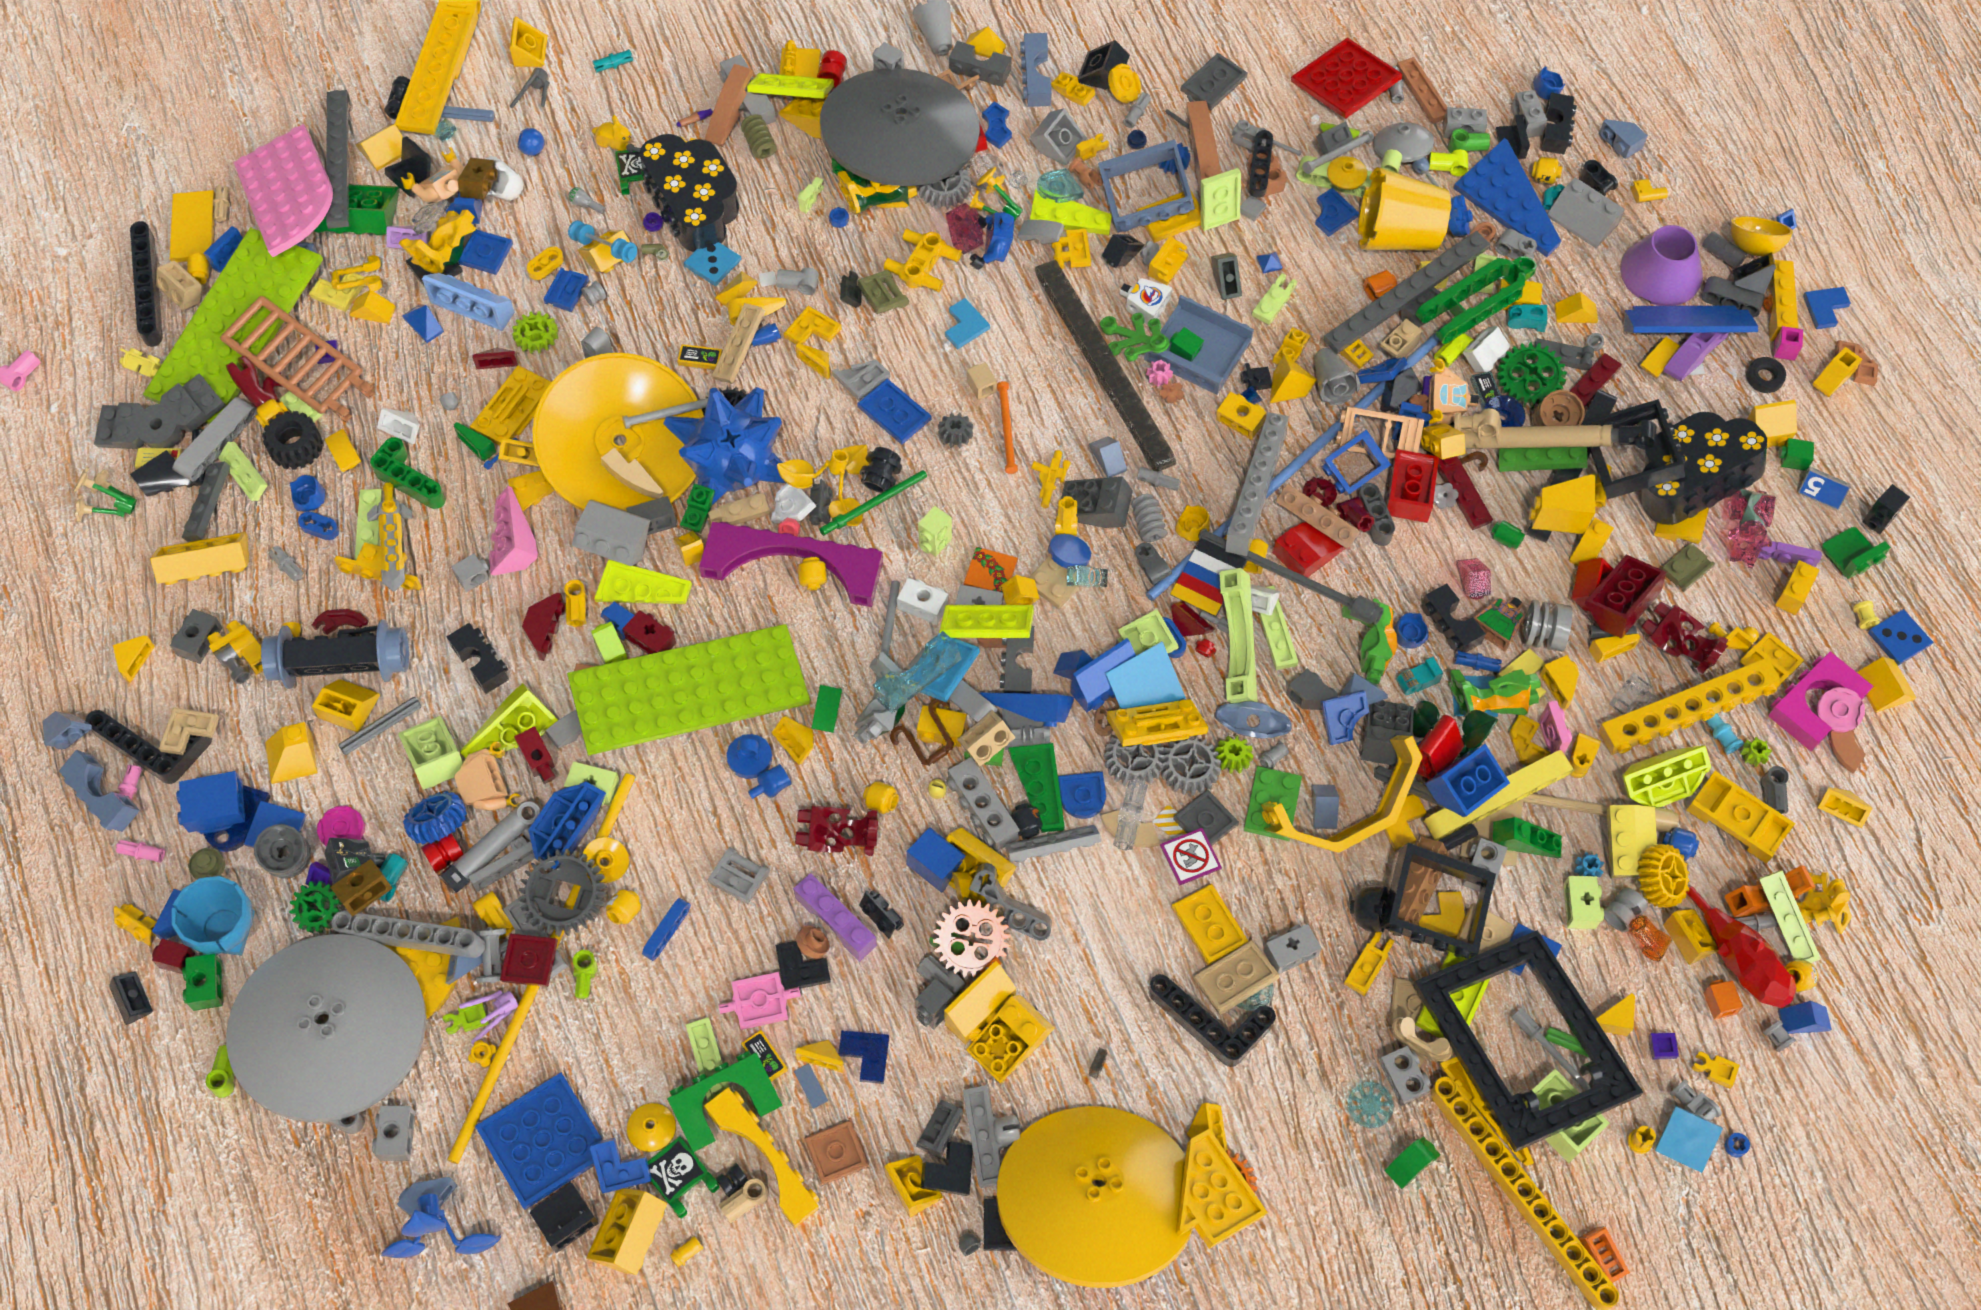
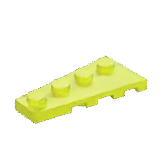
[1030,188,1112,235]
[594,559,692,604]

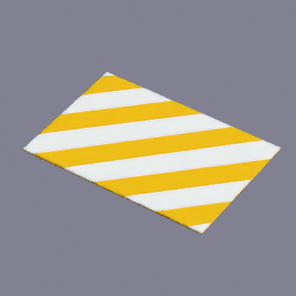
[1153,805,1187,839]

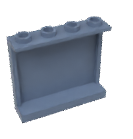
[1144,295,1254,395]

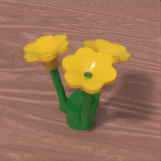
[967,166,1023,221]

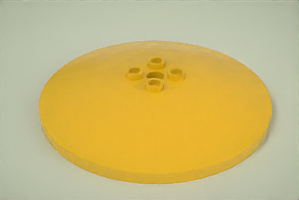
[533,353,704,512]
[997,1106,1194,1288]

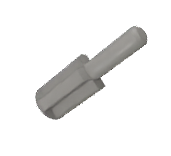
[1200,611,1229,634]

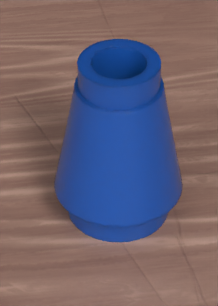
[752,322,781,347]

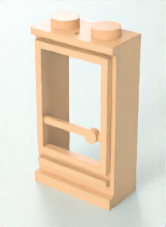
[1336,406,1424,458]

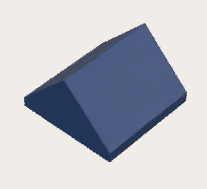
[906,828,966,893]

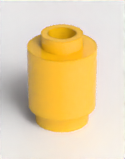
[187,253,209,285]

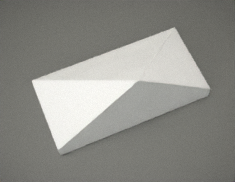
[377,408,420,444]

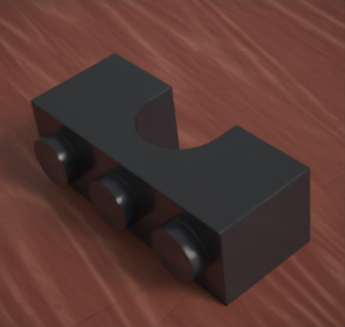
[1541,93,1577,155]
[1422,583,1486,652]
[446,623,509,694]

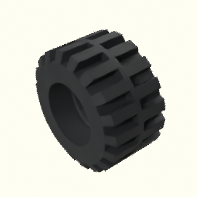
[262,411,323,470]

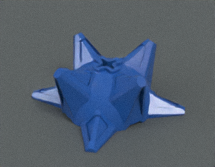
[663,387,786,506]

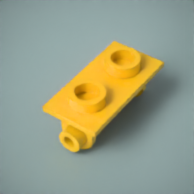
[114,903,156,946]

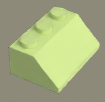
[1524,1069,1610,1163]

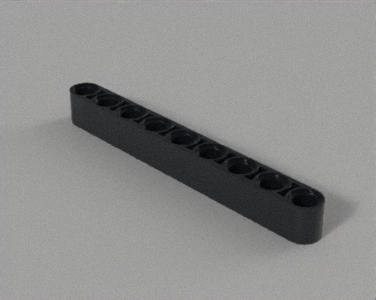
[1526,389,1618,543]

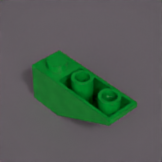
[1493,817,1562,859]

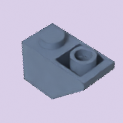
[1599,119,1648,159]
[42,711,92,749]

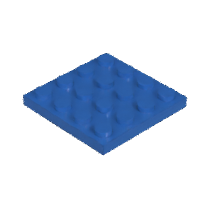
[475,1072,602,1210]

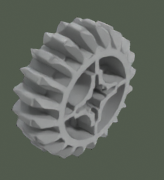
[917,167,971,210]
[1104,736,1165,788]
[1161,736,1221,796]

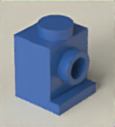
[601,601,634,641]

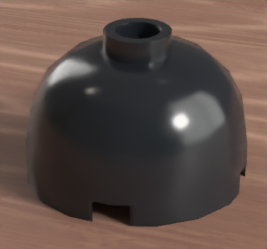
[1350,885,1389,933]

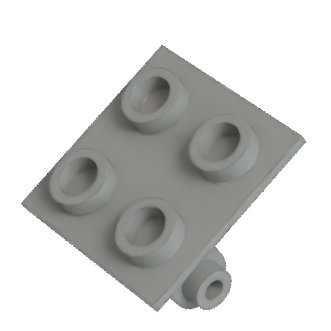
[1002,708,1050,750]

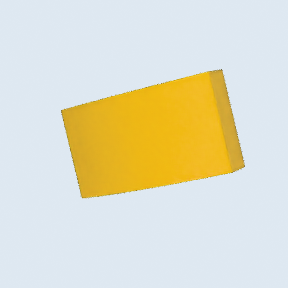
[1051,72,1096,107]
[1272,327,1311,365]
[1640,336,1681,379]
[325,428,361,472]

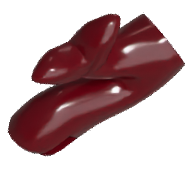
[226,356,288,408]

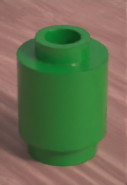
[1491,520,1525,550]

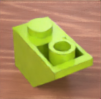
[591,621,628,664]

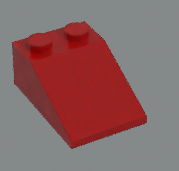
[1386,449,1439,523]
[1272,522,1346,578]

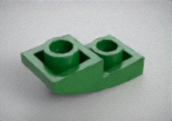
[680,483,715,534]
[811,685,842,733]

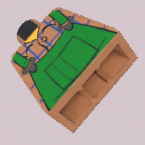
[1475,597,1525,652]

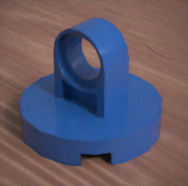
[726,734,773,779]

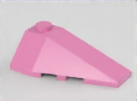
[489,486,538,575]

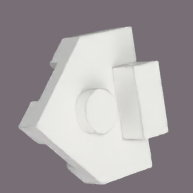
[771,483,816,523]

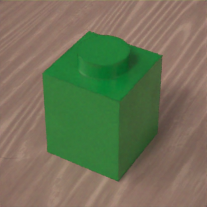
[1169,327,1204,362]
[1778,438,1814,471]

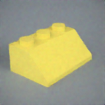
[1607,805,1657,878]

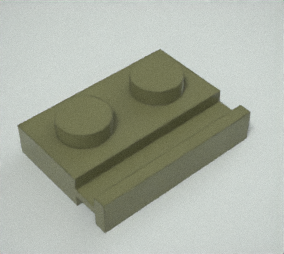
[1661,543,1715,592]

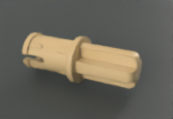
[213,185,230,223]

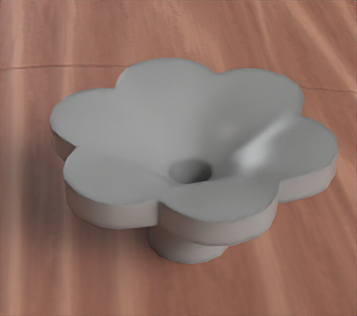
[1140,241,1159,265]
[1434,483,1459,509]

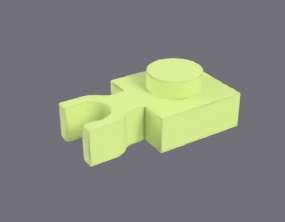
[798,176,824,213]

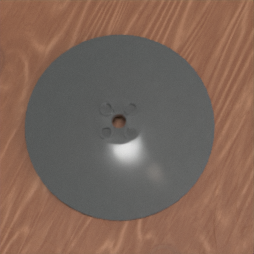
[820,68,980,186]

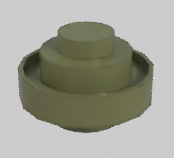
[188,848,226,880]

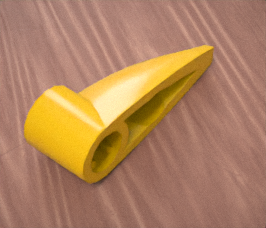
[727,297,786,326]

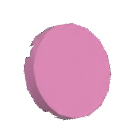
[1817,687,1865,733]

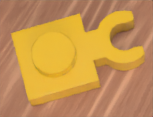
[1692,1052,1740,1089]

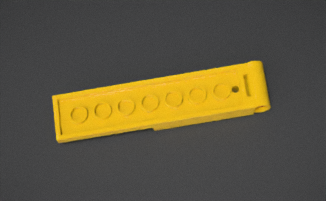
[395,0,481,135]

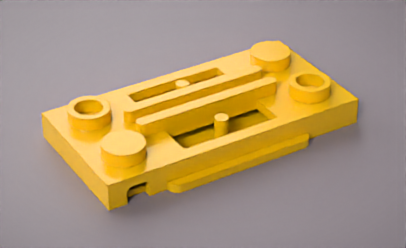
[469,365,551,446]
[1106,699,1208,746]

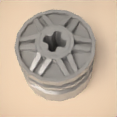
[1523,600,1572,652]

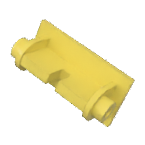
[120,348,162,379]

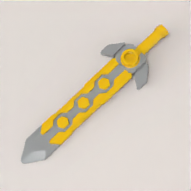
[367,482,412,591]

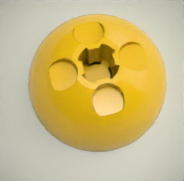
[1730,216,1793,256]

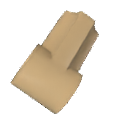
[718,1178,768,1224]

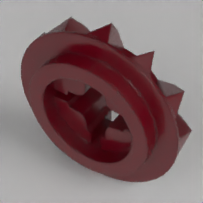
[1303,476,1337,507]

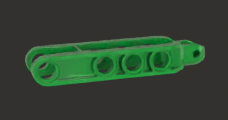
[1416,256,1537,344]

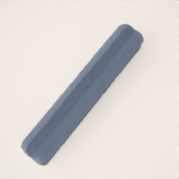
[441,106,494,122]

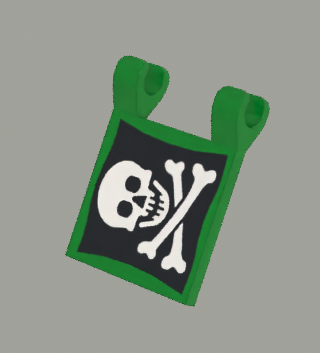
[615,150,644,195]
[648,1136,720,1219]

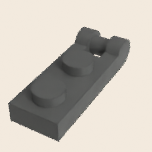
[1534,338,1594,370]

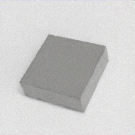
[1240,195,1267,221]

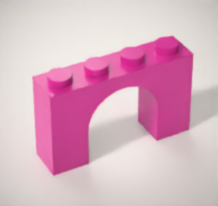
[1768,651,1874,752]

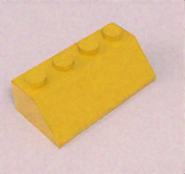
[150,531,250,585]

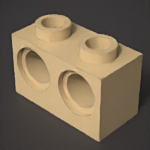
[156,261,201,310]
[957,710,1015,767]

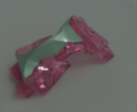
[1727,487,1776,569]

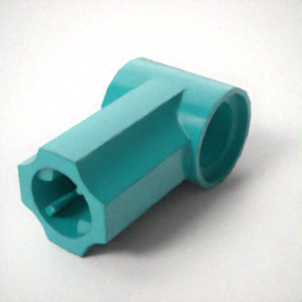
[379,853,408,903]

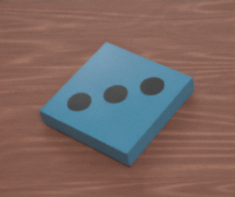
[684,242,742,286]

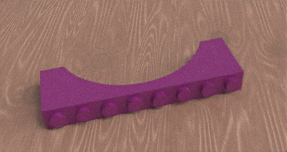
[699,522,883,607]

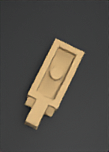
[708,493,770,525]

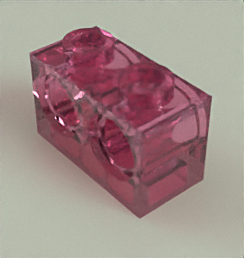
[945,202,984,255]

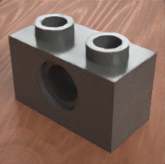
[170,609,223,664]

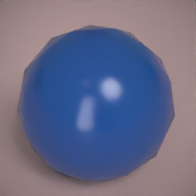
[518,128,545,156]

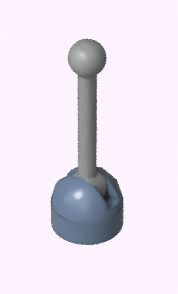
[1412,157,1439,187]

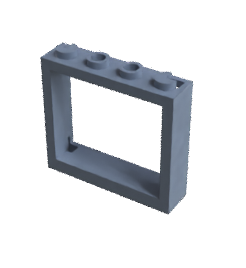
[1098,139,1195,233]

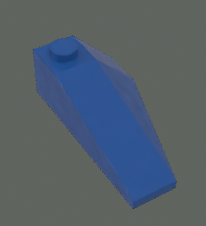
[978,692,1074,727]

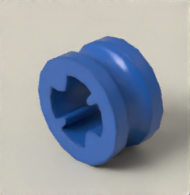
[1724,1133,1750,1158]

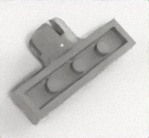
[499,895,568,979]
[963,1085,1021,1188]

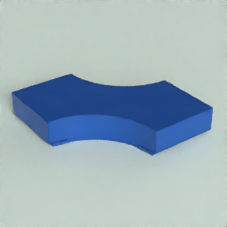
[982,101,1012,149]

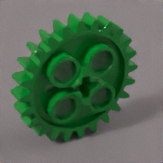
[1497,342,1567,408]

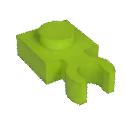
[442,1003,489,1034]

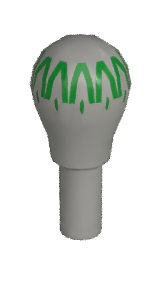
[568,187,605,214]

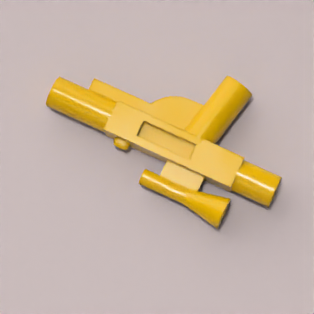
[1031,450,1071,508]

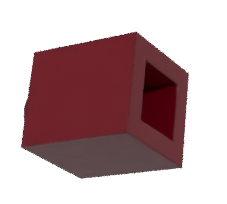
[152,939,195,974]

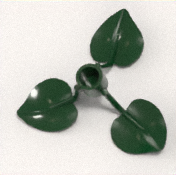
[1413,701,1498,783]

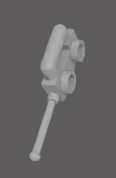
[1232,120,1302,156]

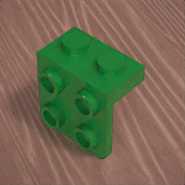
[1822,527,1891,579]

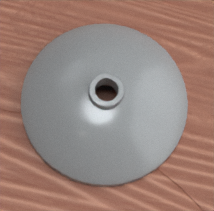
[1374,122,1434,162]

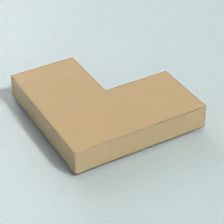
[158,708,220,755]

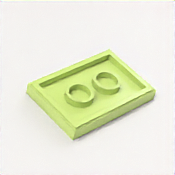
[1201,168,1241,231]

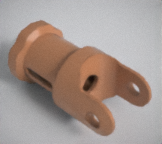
[1068,157,1103,190]

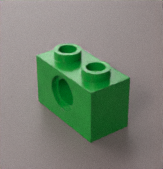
[182,954,223,1011]

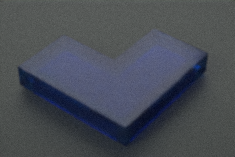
[838,1030,890,1084]

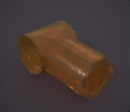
[1629,915,1672,962]

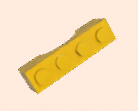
[1766,260,1798,341]

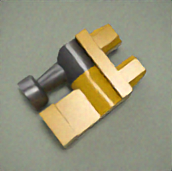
[208,620,263,684]

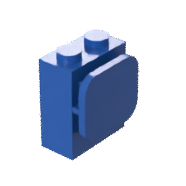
[176,771,245,834]

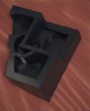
[130,450,194,497]

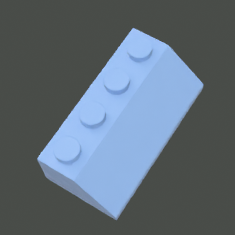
[422,273,515,331]

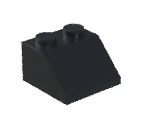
[1078,40,1130,90]

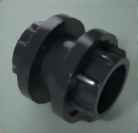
[860,447,902,493]

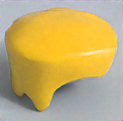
[1175,505,1210,541]

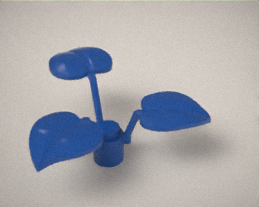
[381,1194,501,1258]

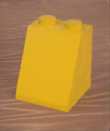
[1529,474,1595,534]

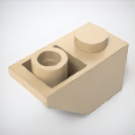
[1380,319,1423,358]

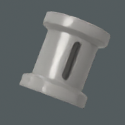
[1763,1020,1796,1053]

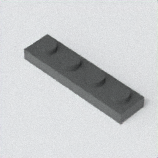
[182,461,230,542]

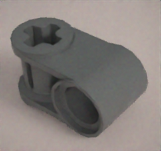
[1135,542,1172,585]

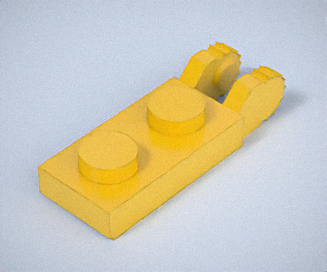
[1344,932,1395,996]

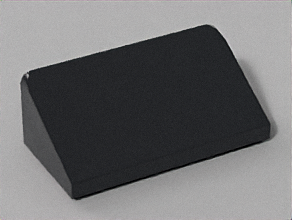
[109,971,153,1025]

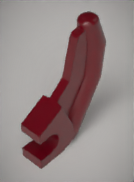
[312,609,369,635]

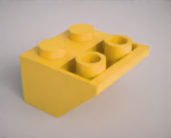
[312,679,380,732]

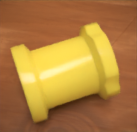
[1853,601,1880,629]

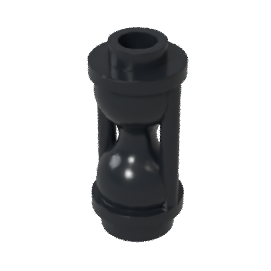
[384,76,410,119]

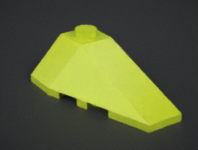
[460,683,558,759]

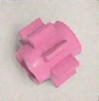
[1146,360,1173,387]

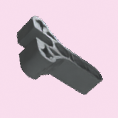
[955,863,1052,941]

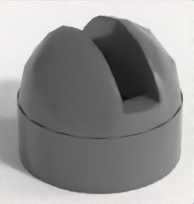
[959,1233,981,1256]

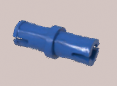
[1454,650,1502,673]

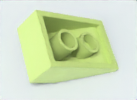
[398,716,463,790]

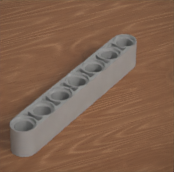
[331,911,485,958]

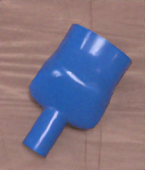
[748,764,792,799]

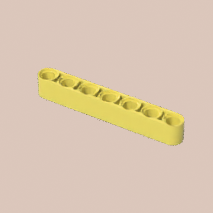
[1424,750,1574,841]

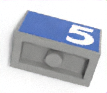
[1798,467,1851,510]

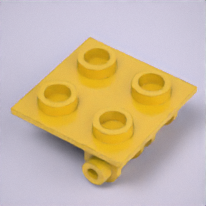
[779,40,821,78]

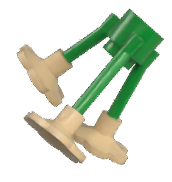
[73,467,137,522]

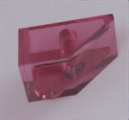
[1456,558,1491,599]

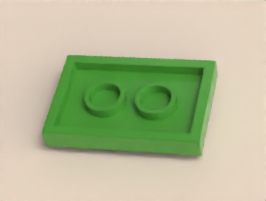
[1244,766,1302,841]

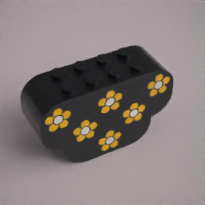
[640,134,739,252]
[1641,412,1767,525]

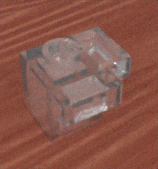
[1609,672,1658,715]

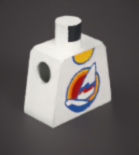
[1119,278,1172,325]

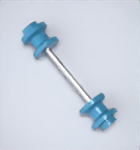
[568,220,637,263]

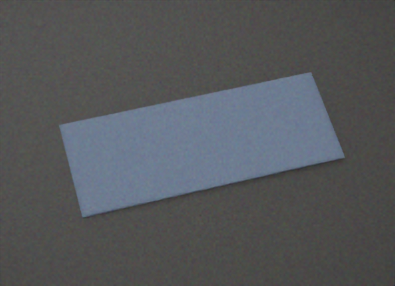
[794,1064,828,1109]

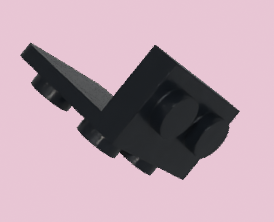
[384,136,431,197]

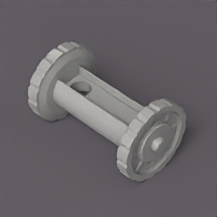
[473,927,506,983]

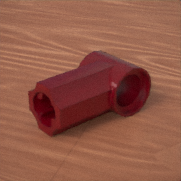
[1337,497,1375,532]

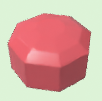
[778,517,800,536]

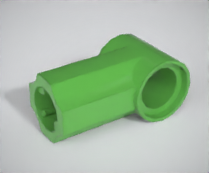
[1448,129,1490,153]

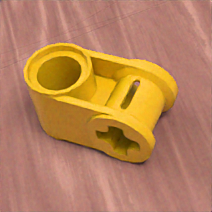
[1569,732,1601,778]

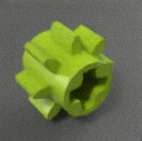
[1740,737,1772,767]

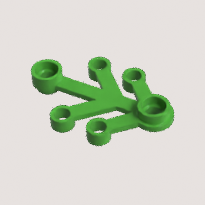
[1100,313,1170,361]

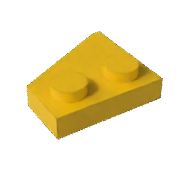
[507,470,554,514]

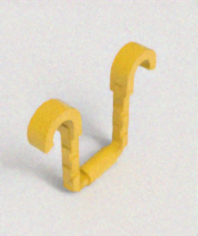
[331,255,383,292]

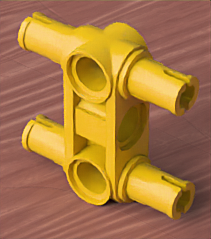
[884,228,962,292]

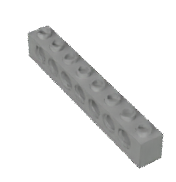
[1225,412,1289,556]

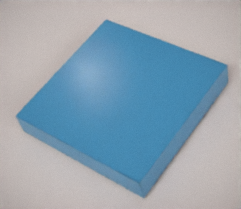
[1655,1105,1723,1173]

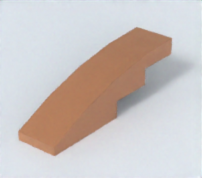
[705,64,753,147]

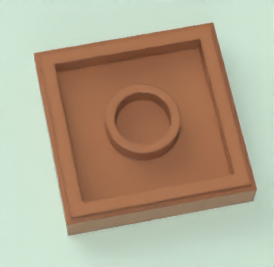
[804,1120,868,1186]

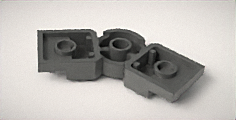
[94,374,226,449]

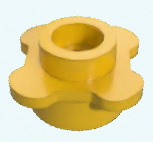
[468,1040,497,1068]

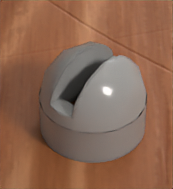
[1587,333,1604,351]
[439,392,458,411]

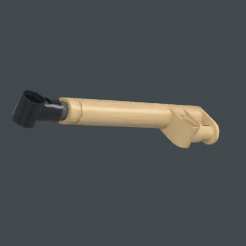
[1454,408,1657,450]

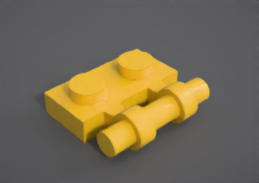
[1051,229,1091,270]

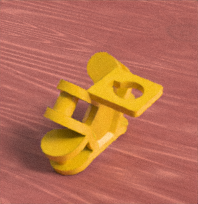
[1796,872,1851,934]

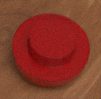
[1195,639,1217,658]

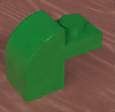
[1384,1136,1441,1189]

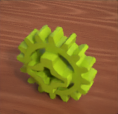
[512,311,558,354]

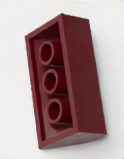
[1585,554,1667,639]

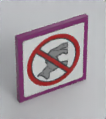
[1160,828,1222,886]

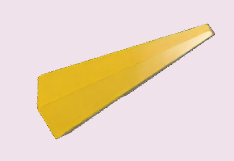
[1439,1057,1534,1167]

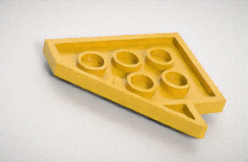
[1176,1129,1268,1249]

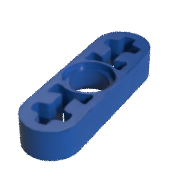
[642,898,691,961]

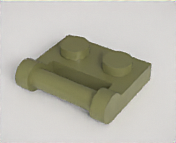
[858,270,909,314]

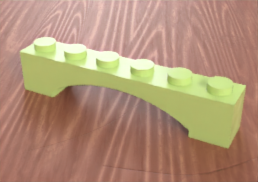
[1220,568,1258,704]

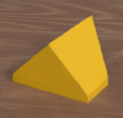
[1269,355,1317,404]

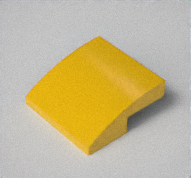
[1654,508,1709,544]
[1739,632,1804,687]

